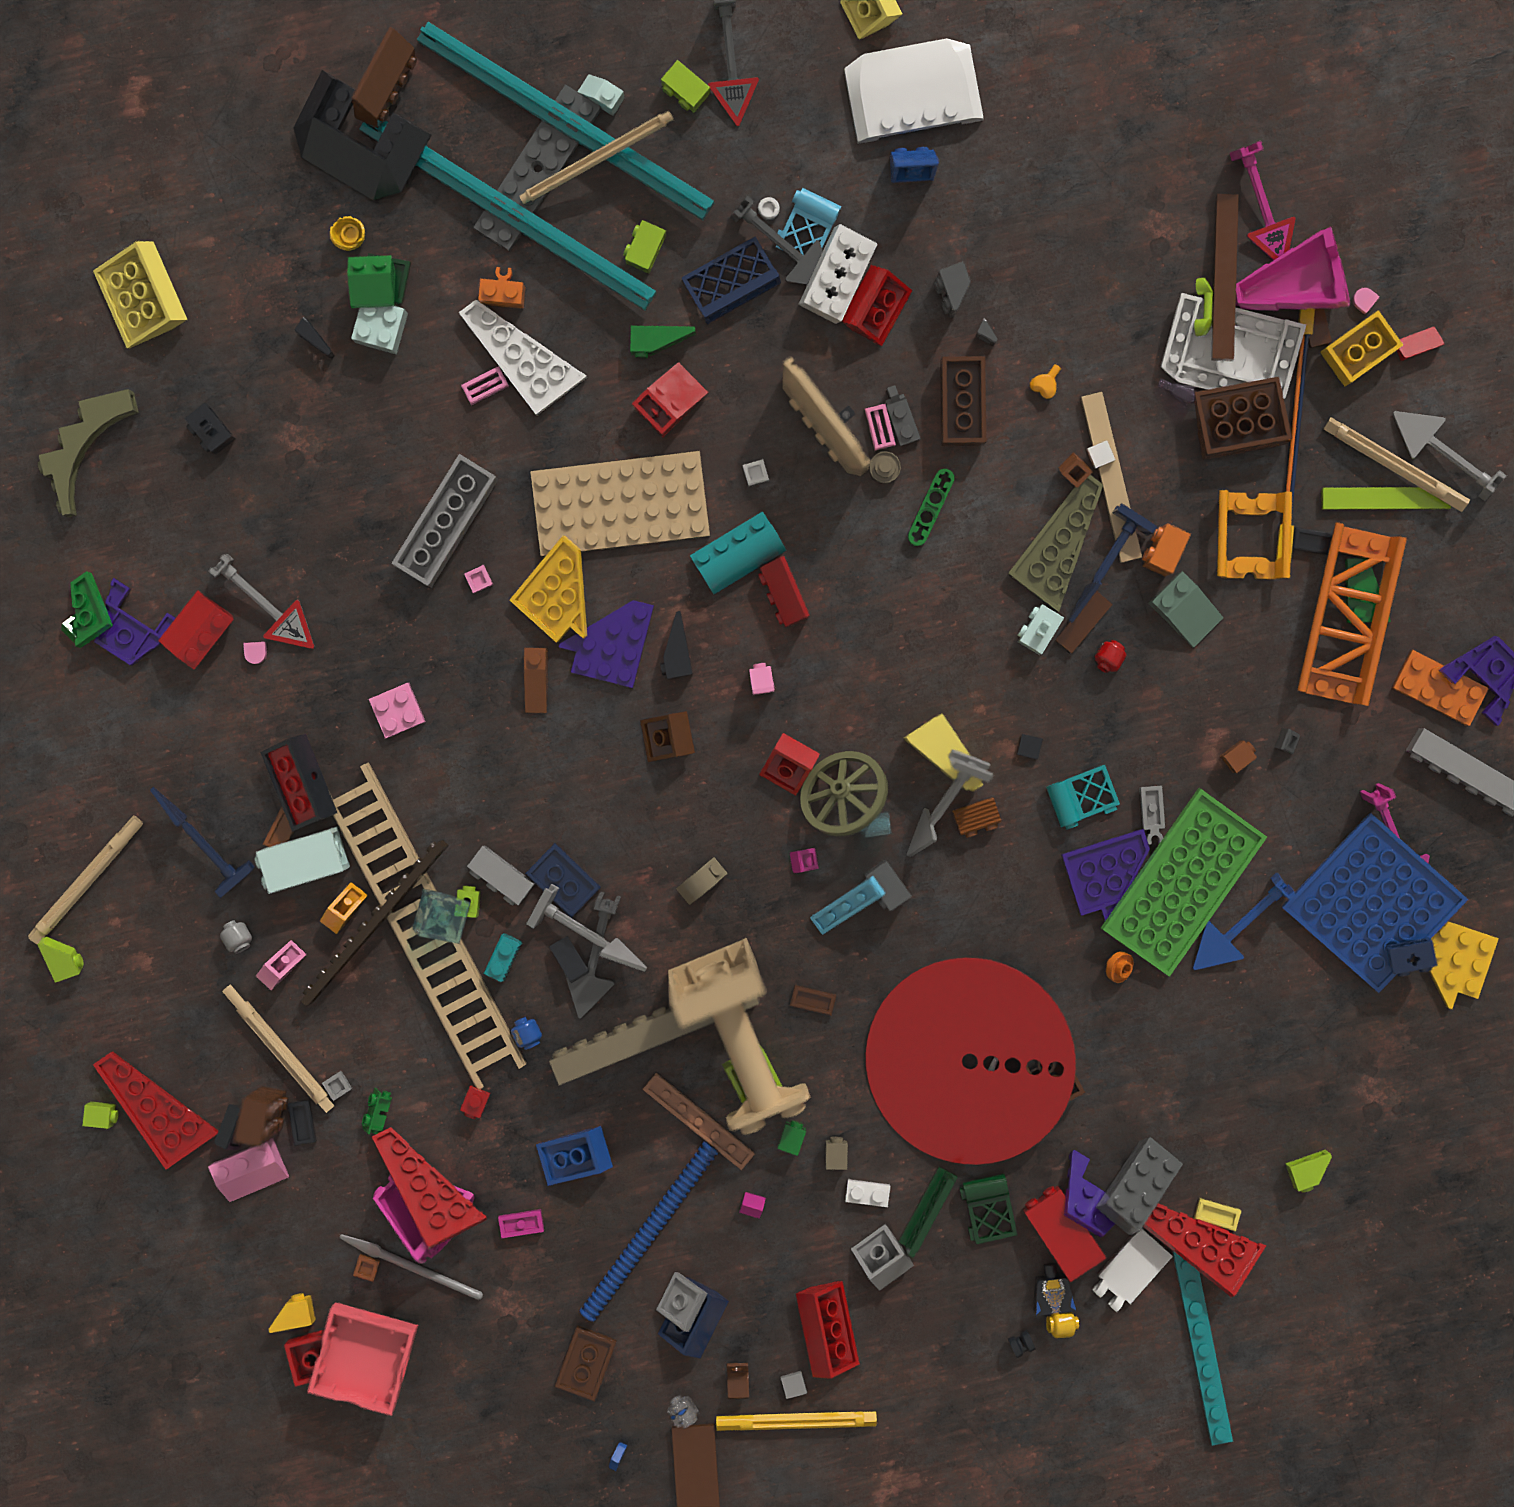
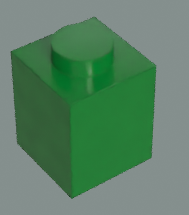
[777,1120,806,1156]

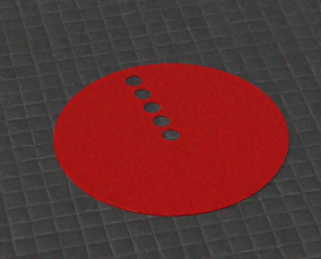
[866,958,1076,1165]

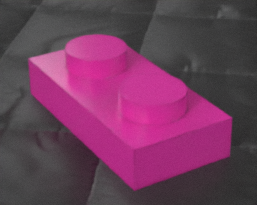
[498,1209,544,1238]

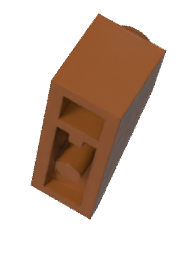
[524,648,548,713]

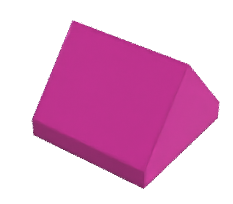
[739,1192,766,1219]

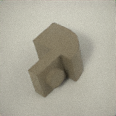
[676,857,728,905]

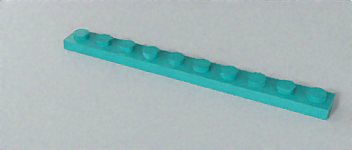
[1172,1250,1233,1446]

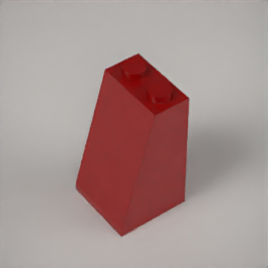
[1023,1186,1106,1282]

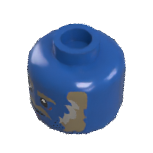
[511,1017,542,1050]

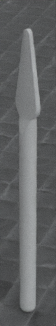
[340,1234,483,1300]

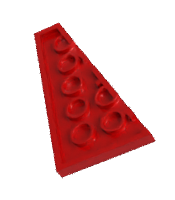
[93,1052,218,1170]
[372,1127,487,1250]
[1143,1203,1267,1297]

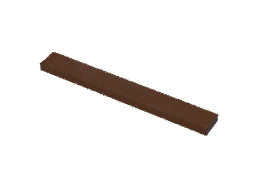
[1211,194,1239,361]

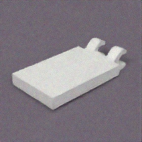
[1092,1228,1173,1312]

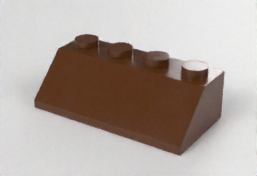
[352,27,417,128]

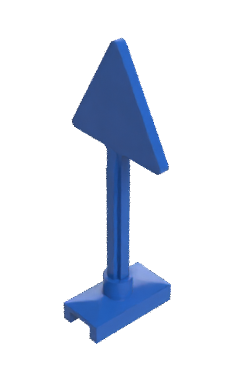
[1193,872,1296,970]

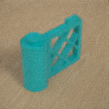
[1046,765,1120,830]

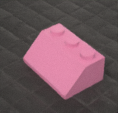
[208,1138,289,1202]

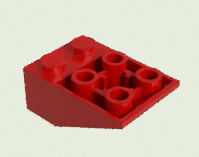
[632,362,708,437]

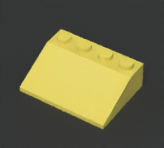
[93,241,187,348]

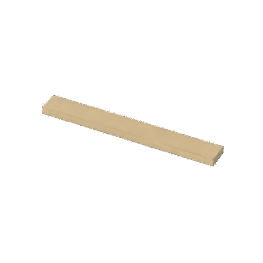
[1081,392,1142,563]

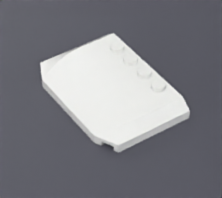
[844,38,983,144]
[1160,293,1306,399]

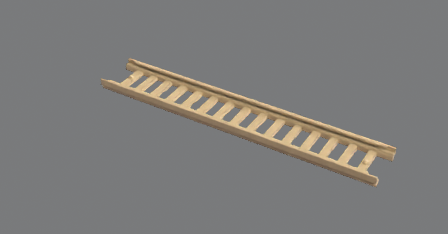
[330,763,527,1089]

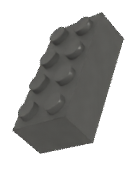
[1096,1137,1183,1235]

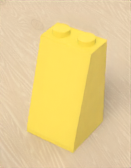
[904,714,983,791]

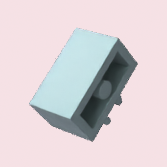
[1017,604,1064,655]

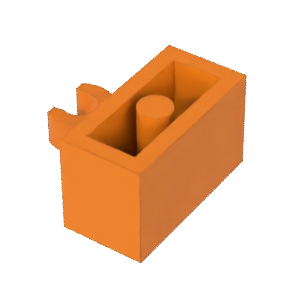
[478,267,526,309]

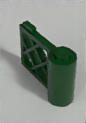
[959,1174,1018,1244]

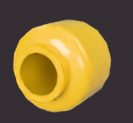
[1046,1312,1079,1338]

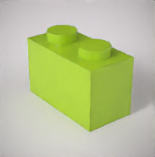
[661,60,710,112]
[623,220,666,274]

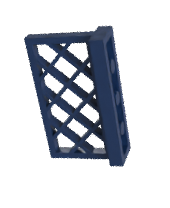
[681,236,781,324]

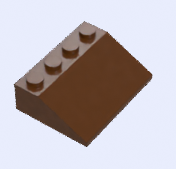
[1194,377,1292,460]

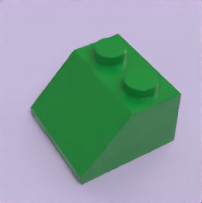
[347,255,395,308]

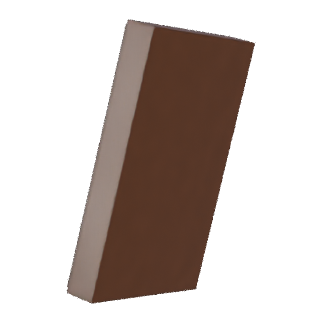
[555,1325,617,1402]

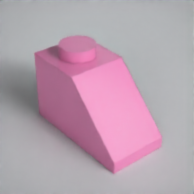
[749,663,774,695]
[256,940,307,990]

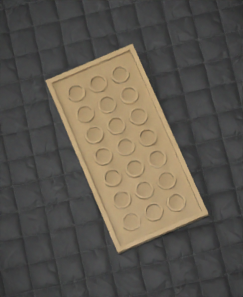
[530,451,710,557]

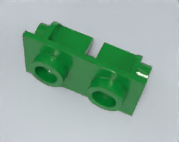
[362,1088,392,1134]

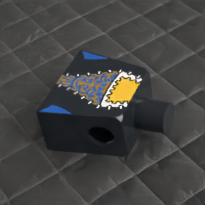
[1033,1263,1077,1316]

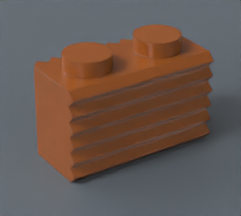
[952,797,1002,838]

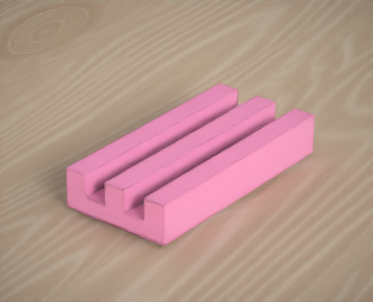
[461,366,509,405]
[865,404,896,451]

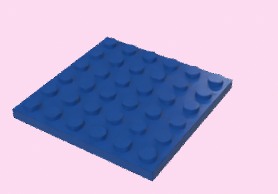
[1282,813,1468,993]

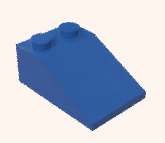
[890,147,938,183]
[536,1126,613,1186]

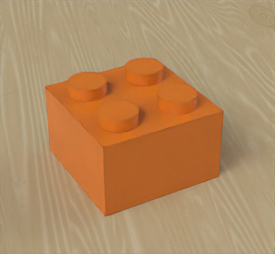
[1142,523,1191,577]

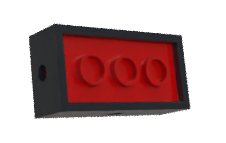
[260,734,338,831]

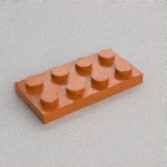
[1392,650,1489,726]

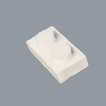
[845,1179,890,1207]

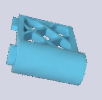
[776,188,842,255]

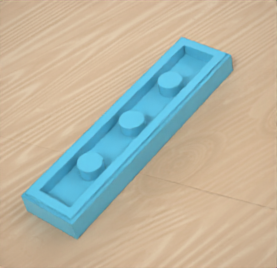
[810,876,886,935]

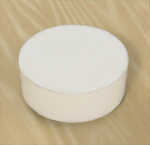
[758,197,779,220]

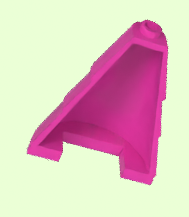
[1236,227,1350,311]

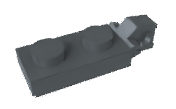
[885,385,921,447]

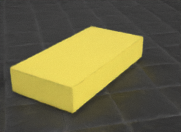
[1194,1198,1241,1231]

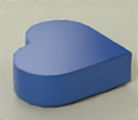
[609,1442,627,1471]

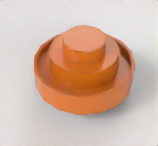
[1106,951,1134,983]

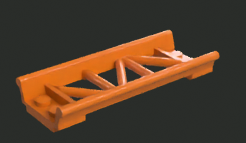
[1297,523,1407,706]

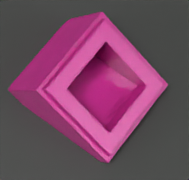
[790,848,819,873]

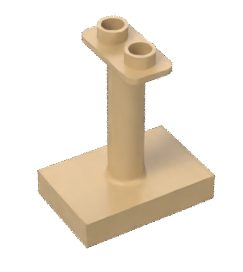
[668,938,810,1134]

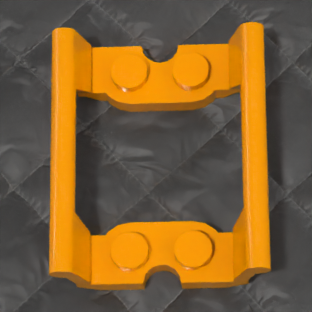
[1217,490,1292,579]

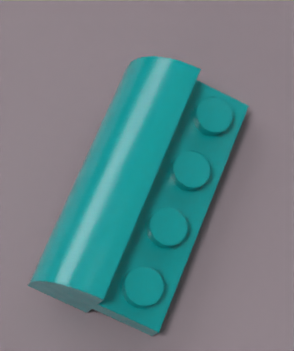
[690,511,786,595]

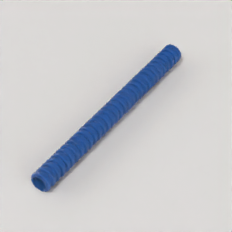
[579,1142,719,1321]

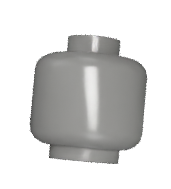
[220,921,252,954]

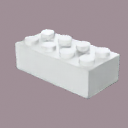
[798,224,877,324]

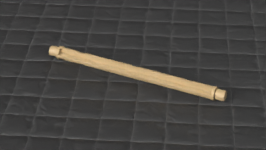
[519,111,673,204]

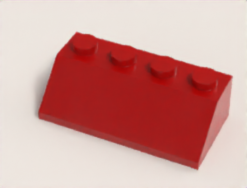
[796,1281,859,1378]

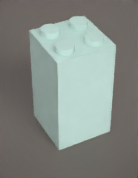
[255,826,350,893]

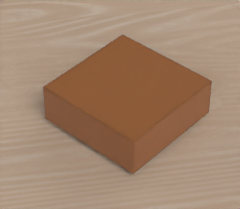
[353,1254,381,1282]

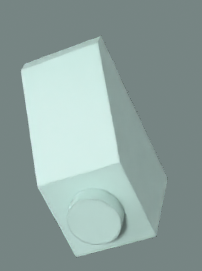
[578,75,625,116]

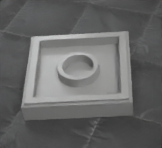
[656,1272,708,1332]

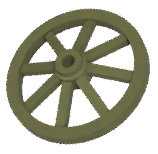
[800,751,888,836]

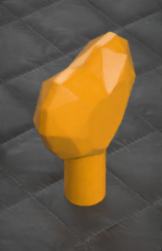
[1030,364,1061,399]

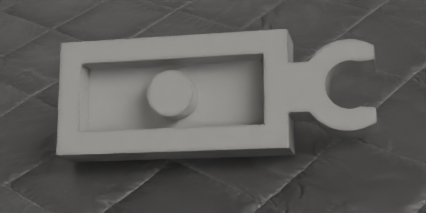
[1139,786,1165,844]

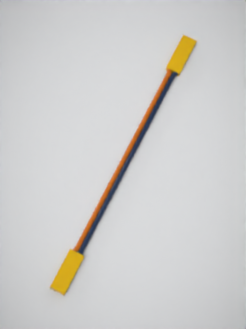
[1276,308,1315,563]

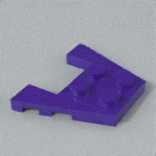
[94,578,175,666]
[1439,636,1514,726]
[1064,1150,1115,1237]

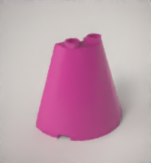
[373,1175,474,1263]

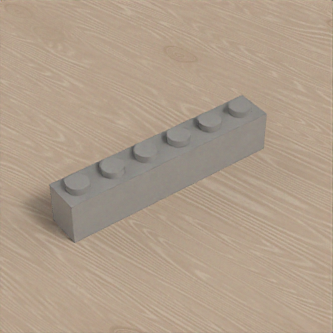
[1405,728,1514,817]

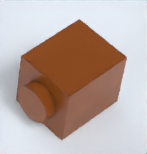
[1059,452,1092,488]
[1220,741,1257,773]

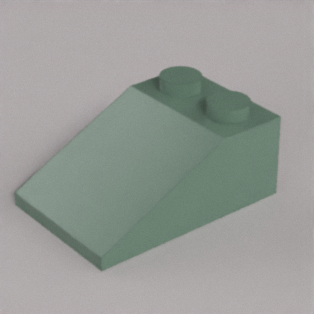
[1148,571,1224,648]

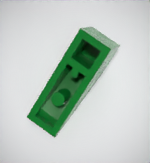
[630,326,696,359]

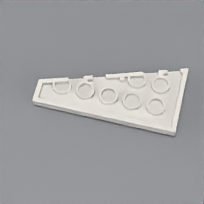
[459,300,587,416]

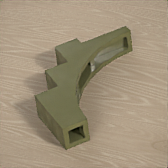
[38,389,139,518]

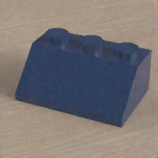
[658,1277,729,1359]

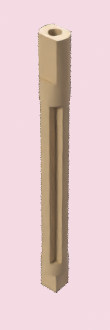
[1324,417,1470,512]
[28,815,143,945]
[222,985,335,1113]

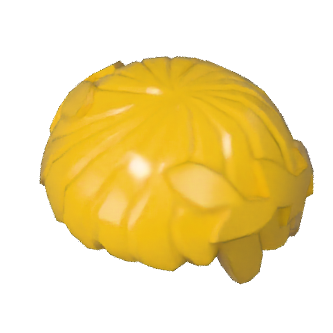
[330,216,365,251]

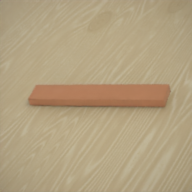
[643,1072,755,1170]

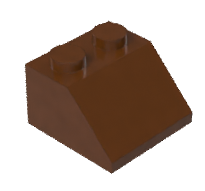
[640,711,695,762]

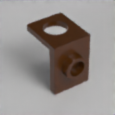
[727,1363,749,1399]

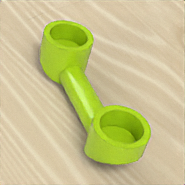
[1194,278,1213,337]

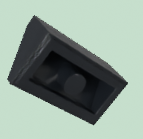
[215,1104,241,1150]

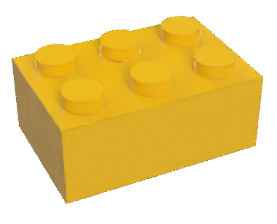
[1320,310,1403,387]

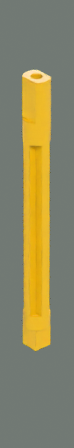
[716,1411,877,1431]

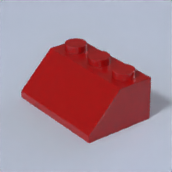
[842,265,913,346]
[758,556,810,628]
[158,590,234,669]

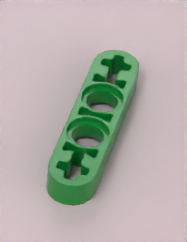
[908,469,954,547]

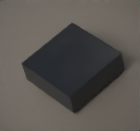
[1017,734,1043,759]

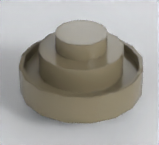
[869,451,901,483]

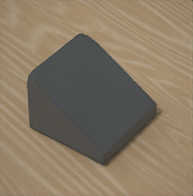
[975,319,997,346]

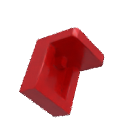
[460,1086,490,1119]

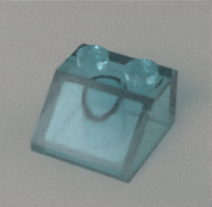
[412,889,470,944]

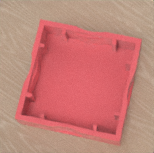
[308,1302,418,1415]

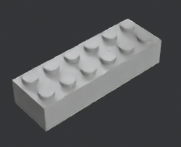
[392,454,499,588]

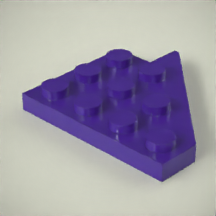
[559,600,654,688]
[1061,829,1150,922]

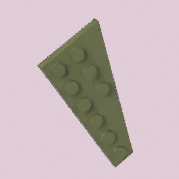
[1008,475,1103,612]

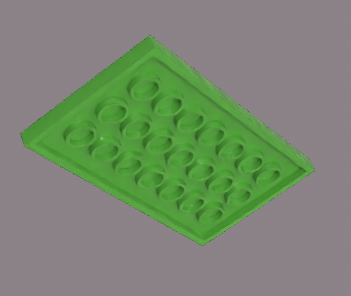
[1101,788,1267,977]

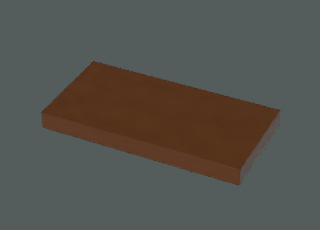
[672,1423,720,1507]

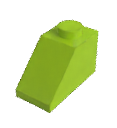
[38,937,84,983]
[1285,1150,1332,1192]

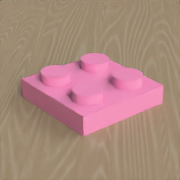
[369,683,426,738]

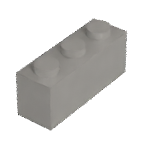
[467,845,535,905]

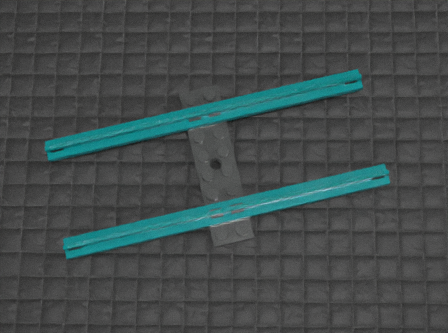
[359,22,714,311]

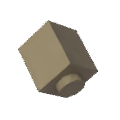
[825,1137,848,1170]

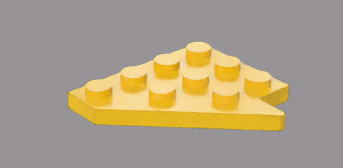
[510,536,587,643]
[1429,921,1499,1009]

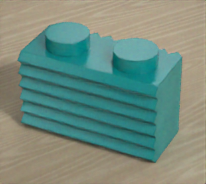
[483,933,522,982]

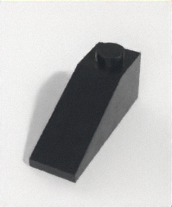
[660,611,693,679]

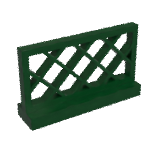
[898,1166,958,1258]

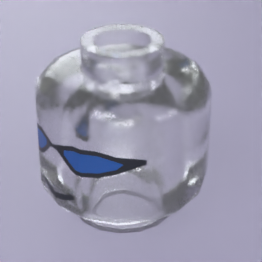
[667,1395,699,1429]

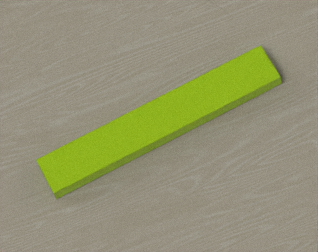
[1321,487,1451,510]

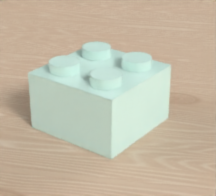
[351,306,408,354]

